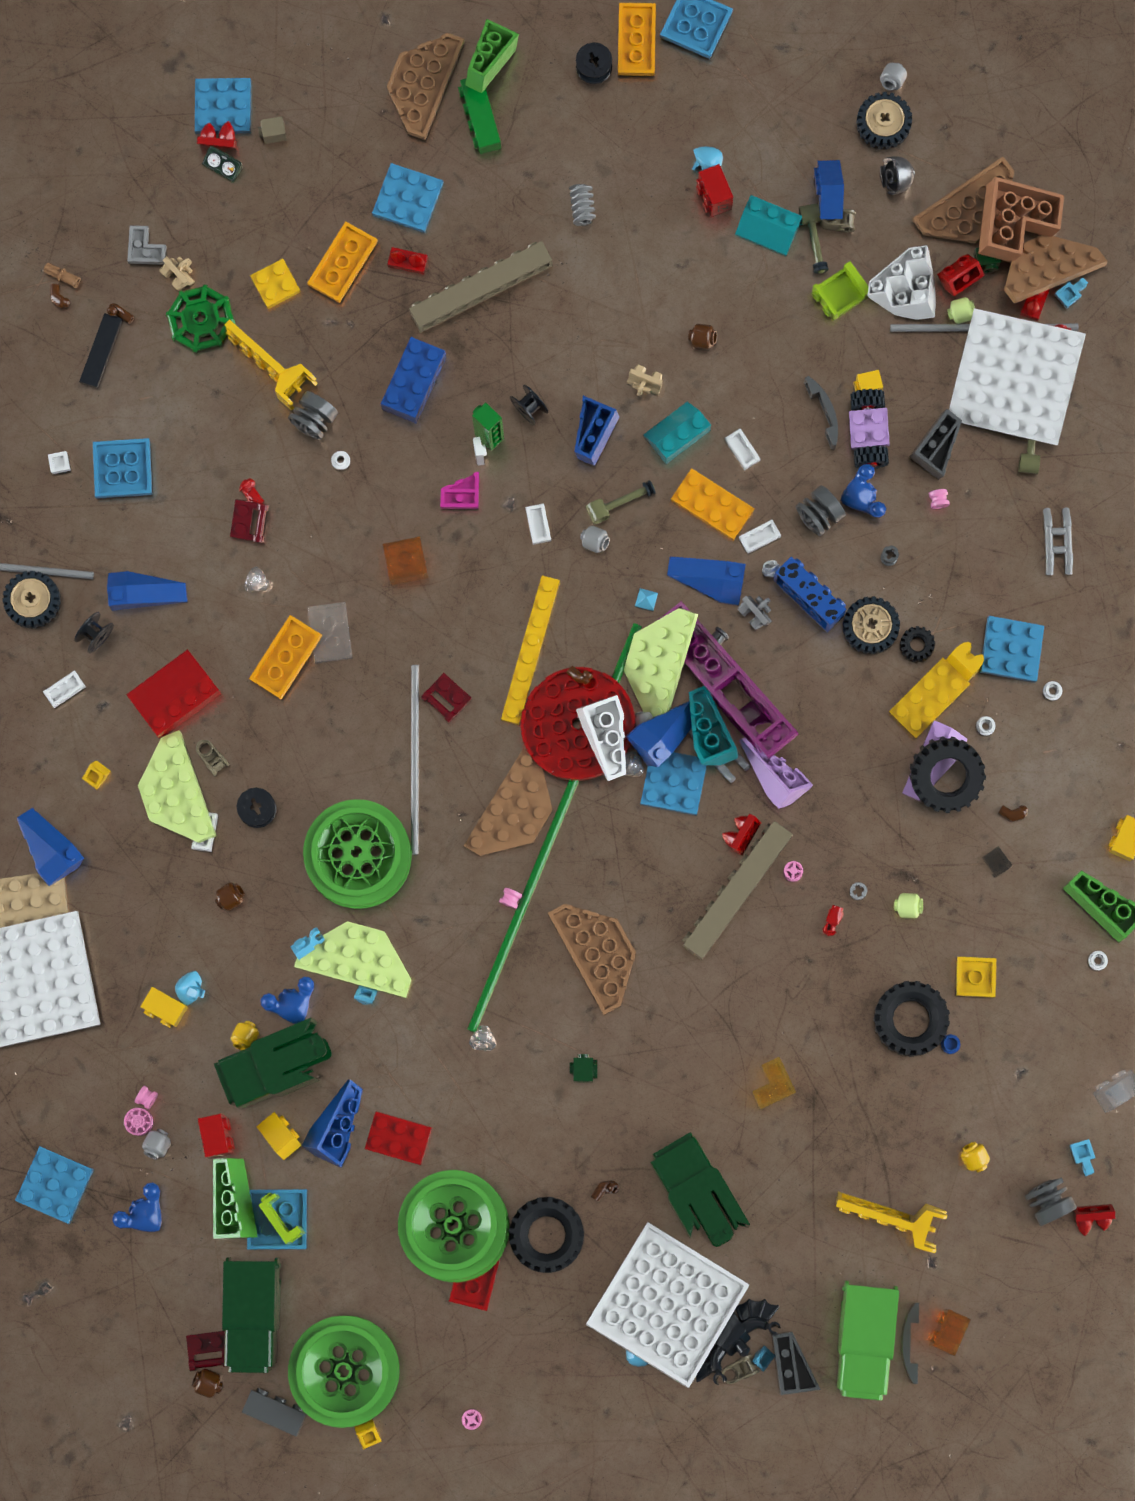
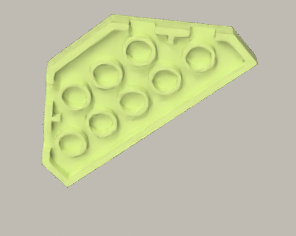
[624,608,698,717]
[138,730,216,843]
[294,921,412,998]

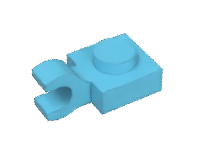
[1055,278,1088,309]
[290,928,325,960]
[1070,1139,1095,1176]

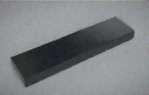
[79,313,123,389]

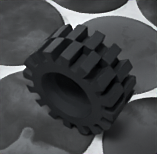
[900,626,935,663]

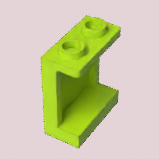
[812,261,869,320]
[259,1193,305,1245]

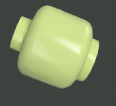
[947,297,975,324]
[894,893,923,918]

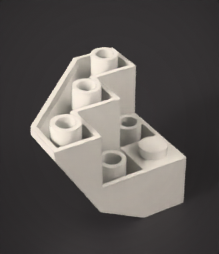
[868,245,936,320]

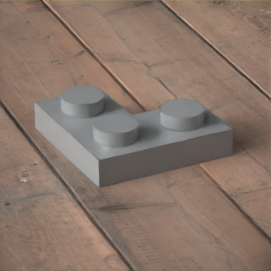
[127,225,167,265]

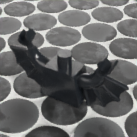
[696,1299,781,1385]

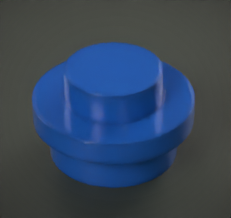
[941,1034,961,1054]

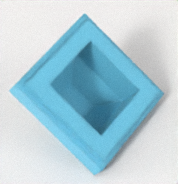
[635,588,658,611]
[354,986,377,1005]
[752,1346,774,1372]

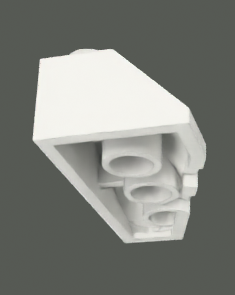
[576,695,626,781]

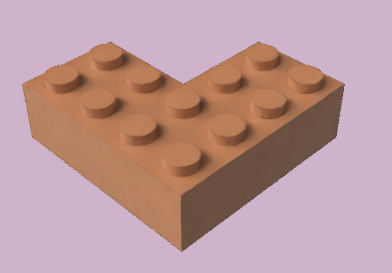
[978,177,1064,262]

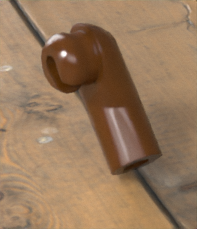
[50,284,70,308]
[107,303,135,324]
[566,666,593,684]
[998,805,1028,822]
[591,1180,619,1202]

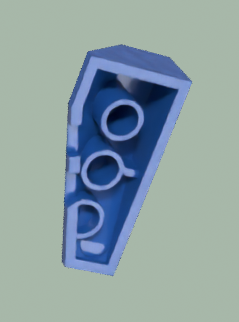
[667,556,746,606]
[107,571,187,611]
[626,701,692,767]
[17,808,84,887]
[302,1079,363,1167]

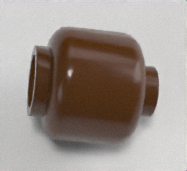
[688,324,717,349]
[215,882,245,911]
[192,1369,223,1398]

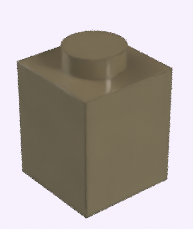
[258,116,287,144]

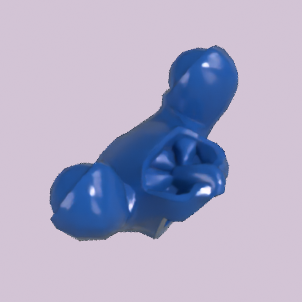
[840,464,886,518]
[260,976,314,1024]
[112,1182,162,1232]

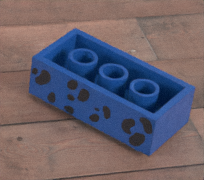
[381,337,446,424]
[773,557,846,633]

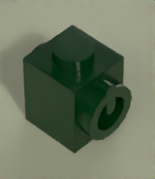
[973,247,1003,274]
[570,1054,597,1083]

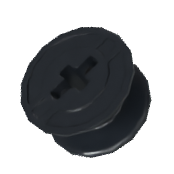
[576,42,613,84]
[510,384,549,425]
[74,612,114,653]
[236,787,277,828]

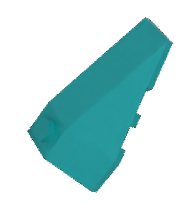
[689,686,738,766]

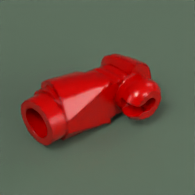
[239,478,264,503]
[823,905,844,936]

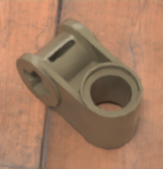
[819,209,856,232]
[196,740,230,776]
[720,1354,760,1384]

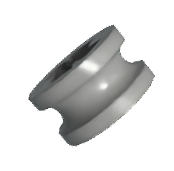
[850,882,867,900]

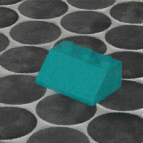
[735,195,802,256]
[643,401,711,464]

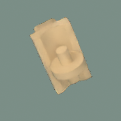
[160,256,195,290]
[627,365,662,397]

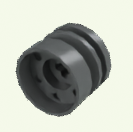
[288,391,338,440]
[795,485,846,537]
[1025,1177,1077,1226]

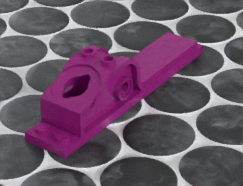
[658,601,799,759]

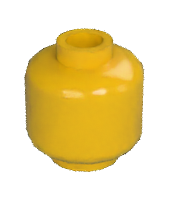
[231,1021,259,1050]
[961,1142,990,1172]

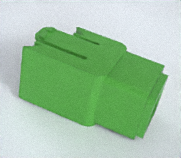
[836,1280,899,1400]

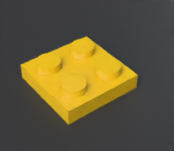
[250,259,301,309]
[956,957,997,998]

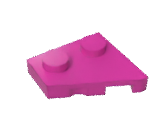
[440,472,479,509]

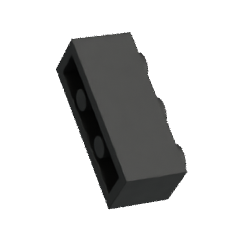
[242,1388,307,1436]

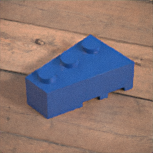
[814,160,844,219]
[574,395,619,466]

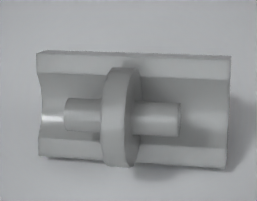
[738,596,772,630]

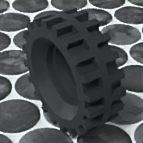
[909,736,986,813]
[873,981,950,1057]
[509,1197,584,1273]

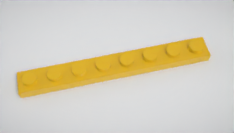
[501,575,560,725]

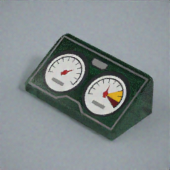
[202,145,243,183]

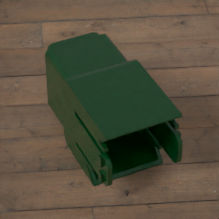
[214,1018,332,1109]
[650,1132,750,1247]
[222,1257,281,1373]

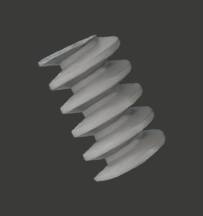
[569,184,596,226]

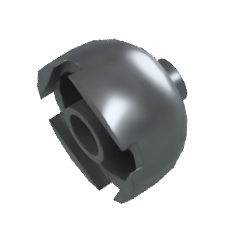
[880,156,915,195]

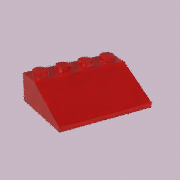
[126,649,222,739]

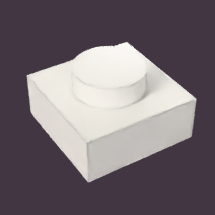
[48,451,71,474]

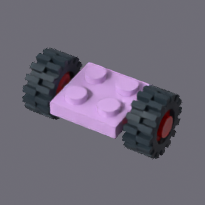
[849,389,890,469]

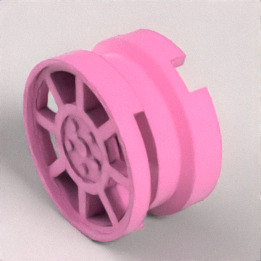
[124,1108,153,1136]

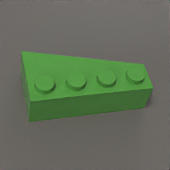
[465,19,519,93]
[1063,870,1135,943]
[213,1158,258,1239]

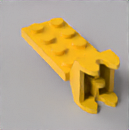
[225,319,318,410]
[889,642,984,739]
[836,1191,947,1253]

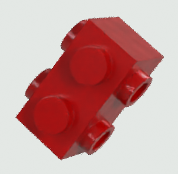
[937,254,985,296]

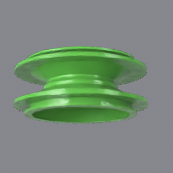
[303,799,412,909]
[398,1170,510,1282]
[288,1316,400,1428]

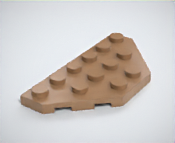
[387,33,465,140]
[912,157,1014,243]
[1004,235,1108,304]
[464,748,553,857]
[548,904,636,1015]

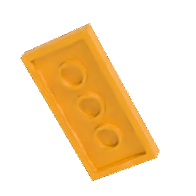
[618,3,656,76]
[307,221,378,303]
[671,468,755,541]
[249,615,323,700]

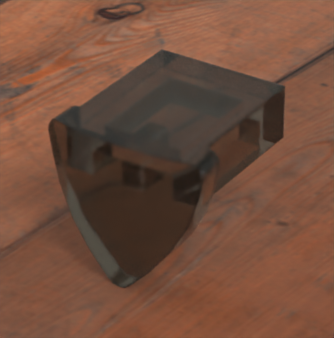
[982,846,1013,878]

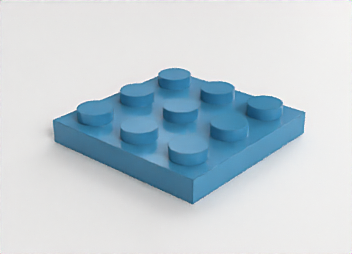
[660,0,733,59]
[195,78,251,134]
[372,163,444,233]
[93,438,152,498]
[980,616,1044,682]
[640,752,707,816]
[15,1146,94,1224]
[247,1189,307,1250]

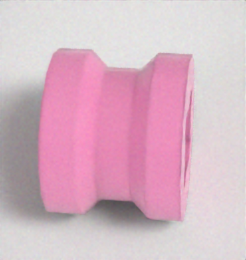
[929,489,950,509]
[783,861,803,882]
[499,888,522,909]
[135,1086,158,1110]
[462,1409,482,1430]

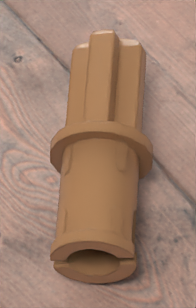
[43,263,81,288]

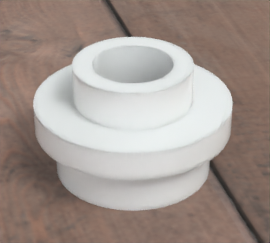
[331,451,350,470]
[762,560,781,577]
[1043,681,1062,701]
[976,716,996,736]
[1088,951,1108,971]

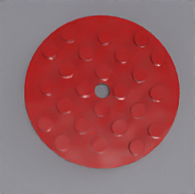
[521,667,636,781]

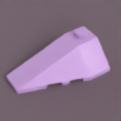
[902,720,967,801]
[739,738,813,809]

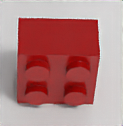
[696,164,734,218]
[198,1114,235,1159]

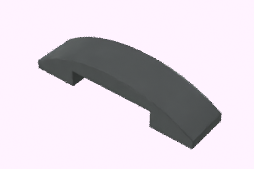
[804,376,838,450]
[901,1303,919,1384]

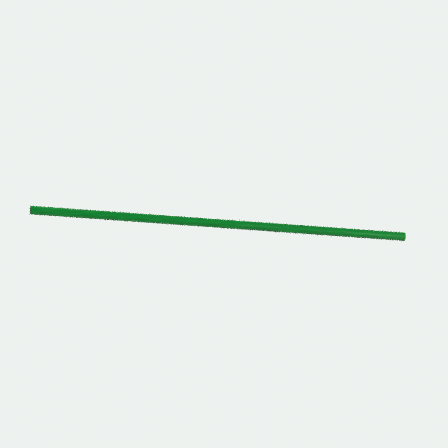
[467,623,642,1033]

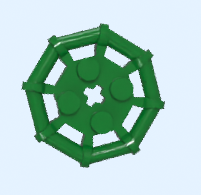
[165,284,236,352]

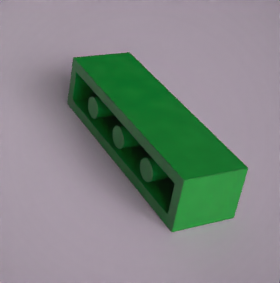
[458,78,501,154]
[472,402,504,451]

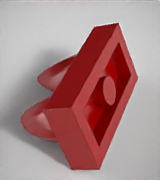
[197,121,237,149]
[387,247,428,275]
[1020,289,1050,321]
[722,813,761,856]
[1073,1204,1116,1236]

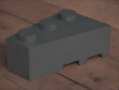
[909,409,962,480]
[771,1332,821,1395]

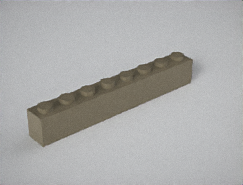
[409,241,553,333]
[682,821,793,961]

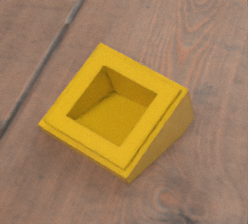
[82,761,111,790]
[355,1419,382,1449]

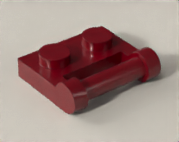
[230,499,269,543]
[421,673,472,723]
[186,1331,228,1372]

